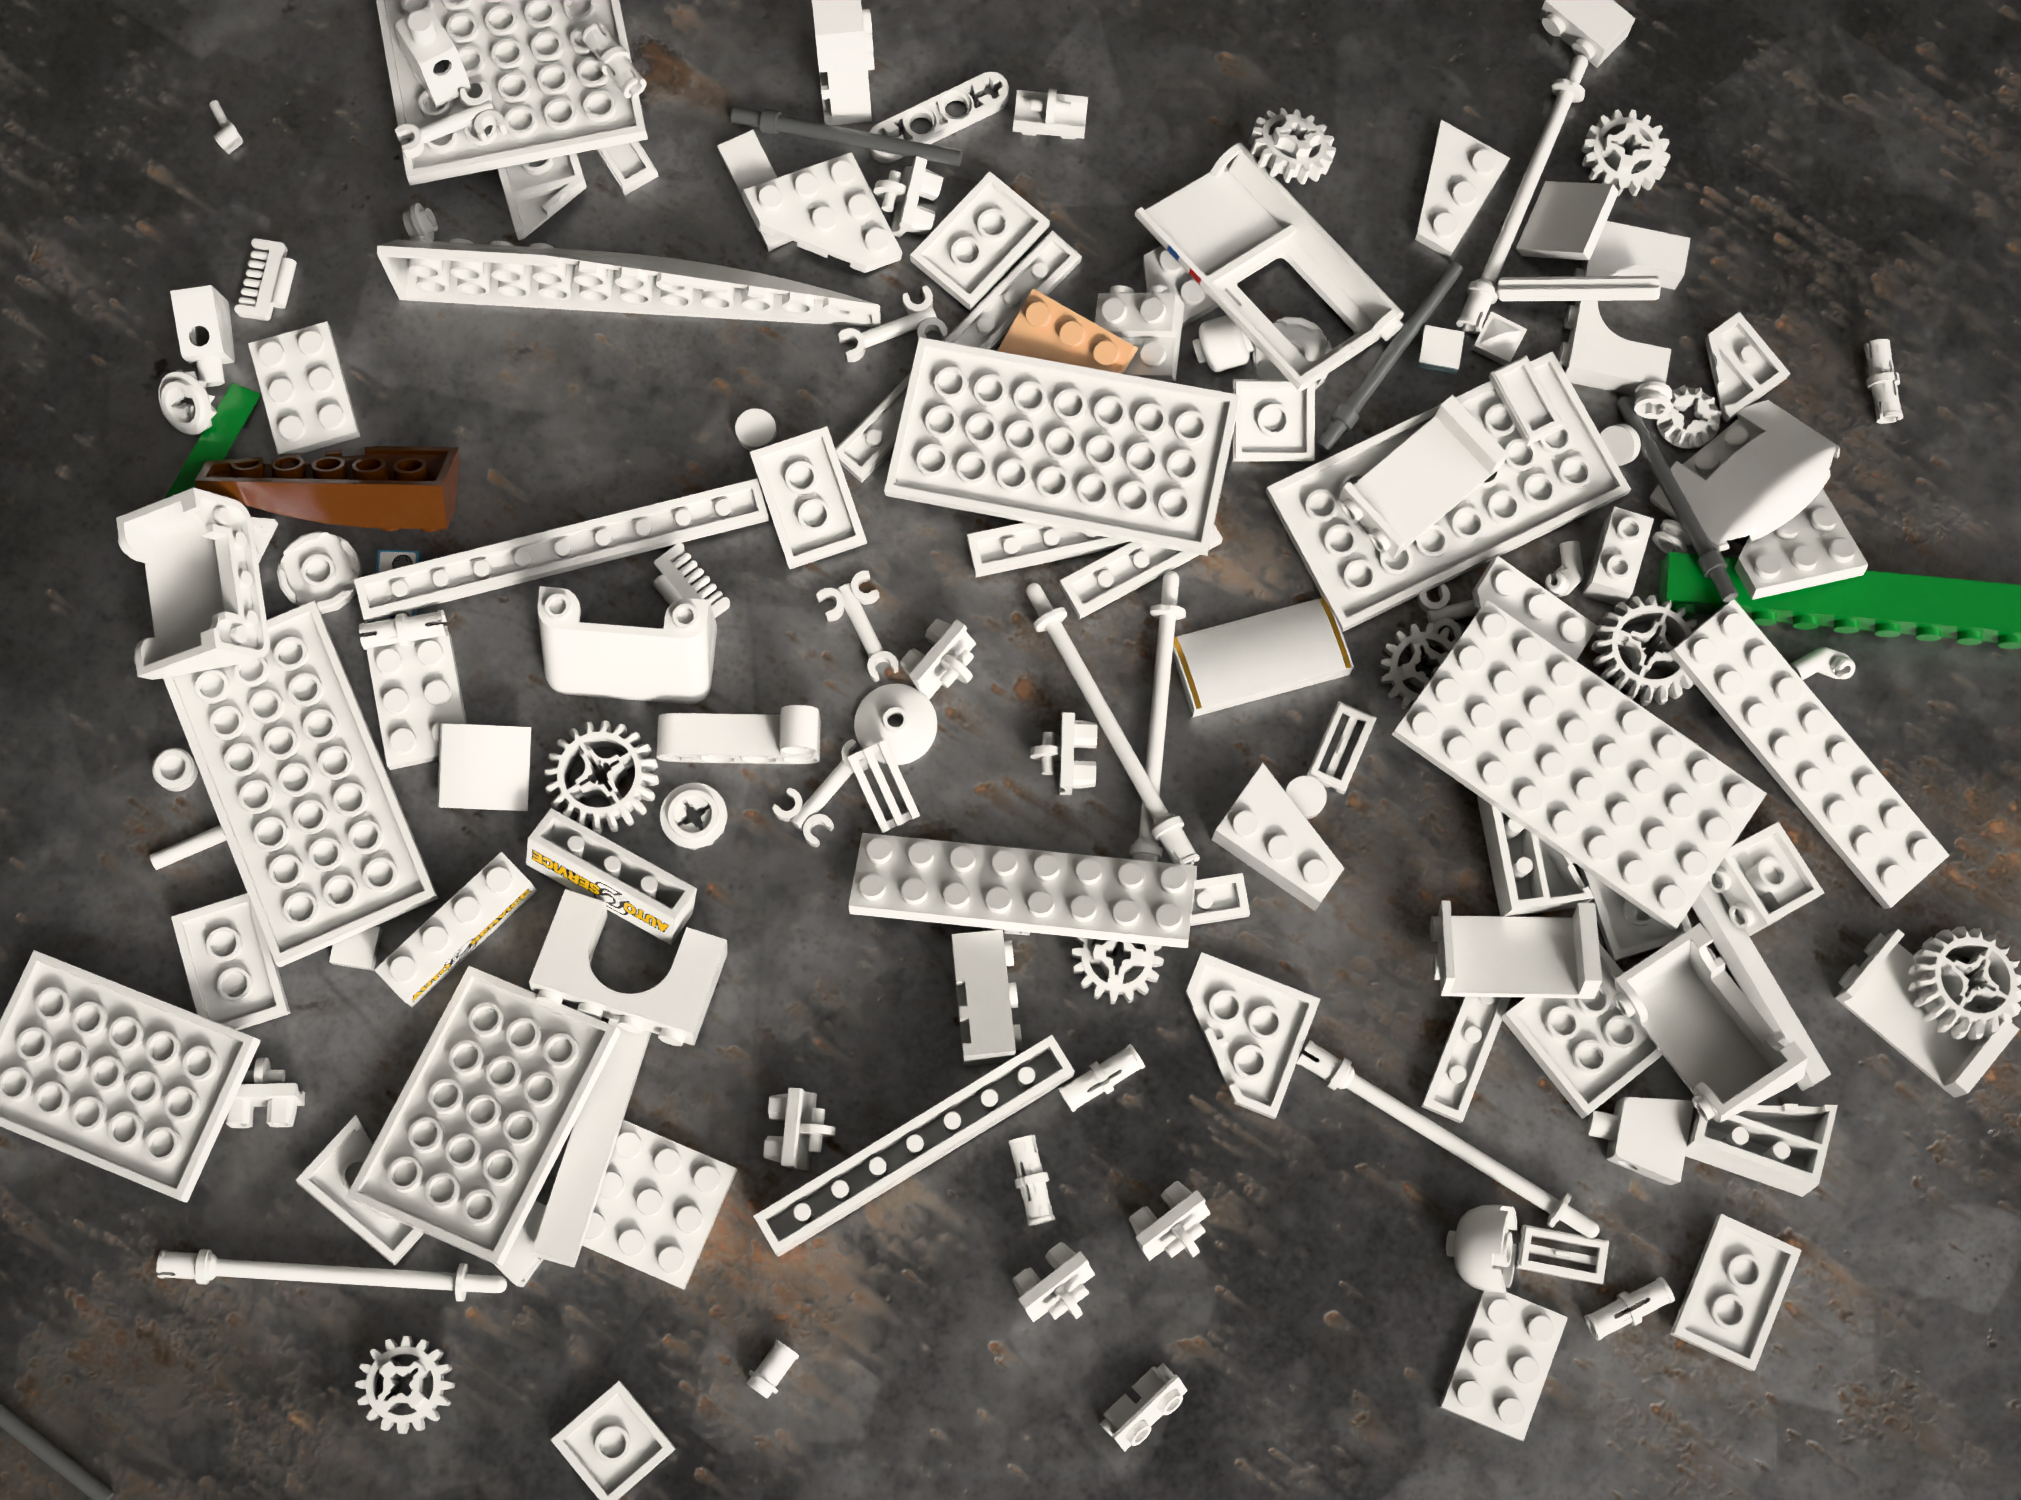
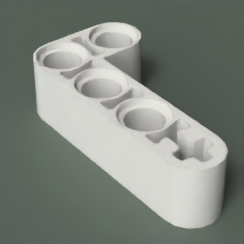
[656,705,821,764]

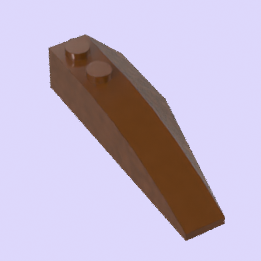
[195,446,460,532]

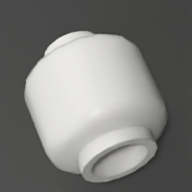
[1193,315,1255,372]

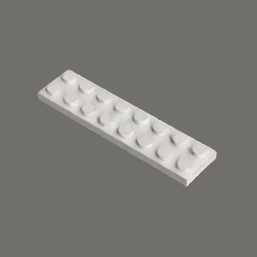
[1668,599,1949,909]
[848,833,1197,948]

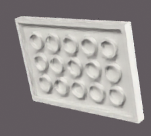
[0,950,261,1203]
[346,966,621,1267]

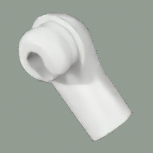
[1545,541,1584,597]
[1790,647,1856,680]

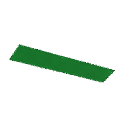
[164,383,261,499]

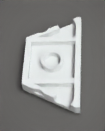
[498,153,587,240]

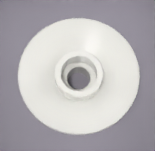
[854,684,937,765]

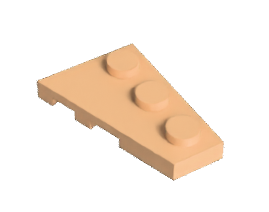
[997,289,1138,374]

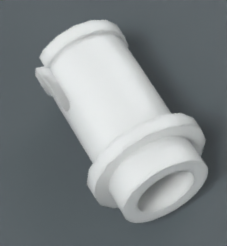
[746,1339,799,1399]

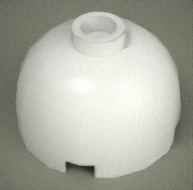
[1446,1204,1517,1293]

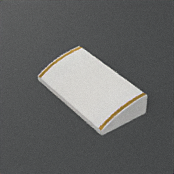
[1172,598,1354,718]

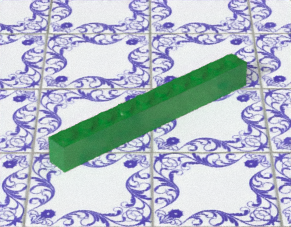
[1658,552,2021,649]

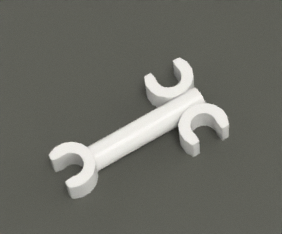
[394,80,507,158]
[838,285,948,362]
[816,571,899,682]
[1417,584,1479,648]
[772,739,870,848]

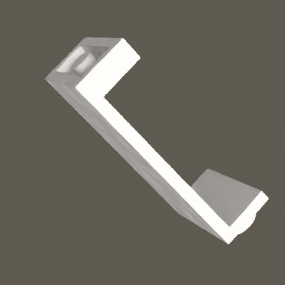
[1338,394,1508,559]
[1430,900,1602,999]
[1834,929,2020,1098]

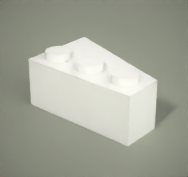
[812,0,875,125]
[1211,763,1344,911]
[1477,796,1595,917]
[952,930,1022,1066]
[1685,1104,1838,1197]

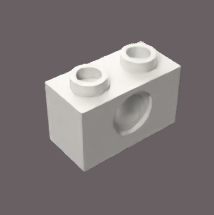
[1582,506,1654,606]

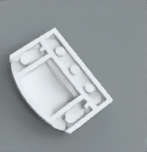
[1650,400,1840,551]

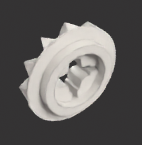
[158,369,217,435]
[1655,384,1721,449]
[660,783,728,850]

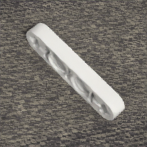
[869,72,1009,163]

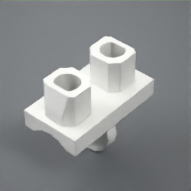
[1013,88,1088,140]
[874,156,943,238]
[900,619,976,699]
[1030,712,1097,795]
[225,1058,305,1128]
[763,1088,836,1171]
[1129,1181,1210,1261]
[1012,1242,1095,1322]

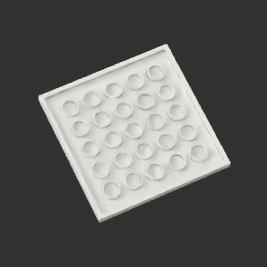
[376,0,648,186]

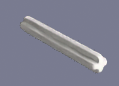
[1497,276,1661,301]

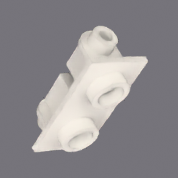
[1100,1363,1187,1452]

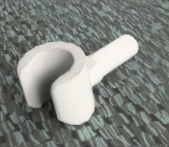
[209,100,243,154]

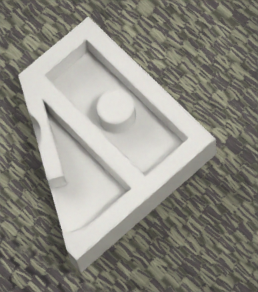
[1705,312,1790,422]

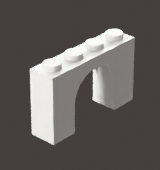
[1558,221,1691,396]
[529,889,728,1046]

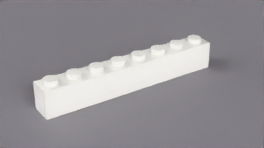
[753,1035,1075,1257]

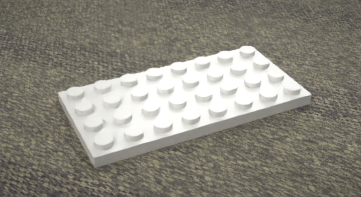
[884,337,1240,556]
[1265,351,1631,632]
[1391,600,1767,931]
[163,601,439,968]

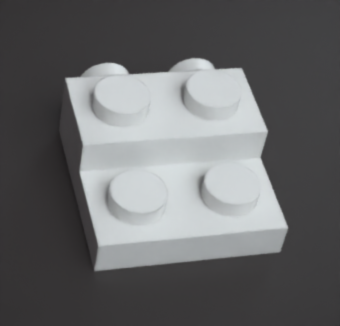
[1095,285,1184,381]
[1708,822,1824,936]

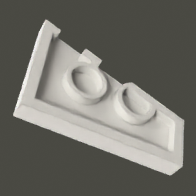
[1415,120,1510,259]
[296,1115,424,1266]

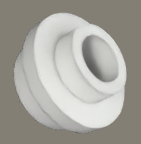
[403,203,438,240]

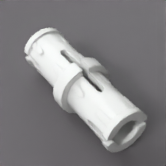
[582,23,646,98]
[1863,339,1903,424]
[359,610,448,650]
[1058,1044,1145,1112]
[1008,1135,1055,1226]
[1584,1277,1675,1341]

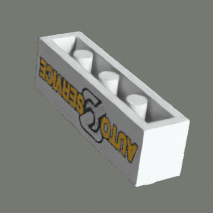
[526,808,697,945]
[374,852,537,1007]

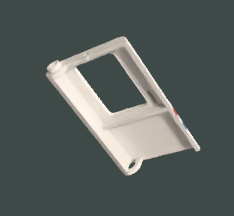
[1135,142,1404,391]

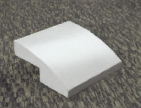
[437,723,531,811]

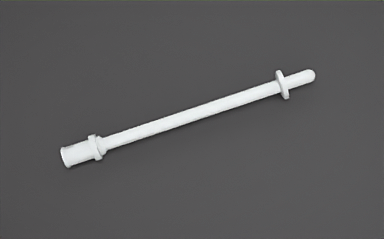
[1456,55,1588,334]
[1129,571,1186,862]
[1026,583,1200,865]
[1296,1040,1600,1238]
[156,1249,507,1301]

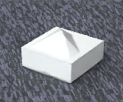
[1472,311,1527,366]

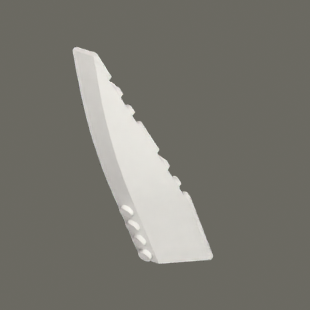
[377,236,881,327]

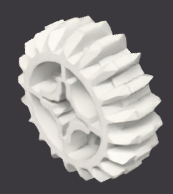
[1592,595,1697,706]
[544,720,659,834]
[1907,926,2021,1041]

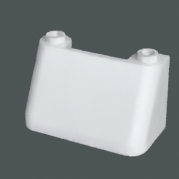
[116,487,270,680]
[537,586,717,704]
[1613,923,1808,1123]

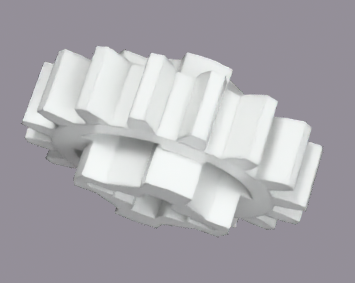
[1248,108,1336,184]
[1581,109,1670,196]
[1379,623,1459,709]
[1071,937,1164,1004]
[355,1336,455,1434]

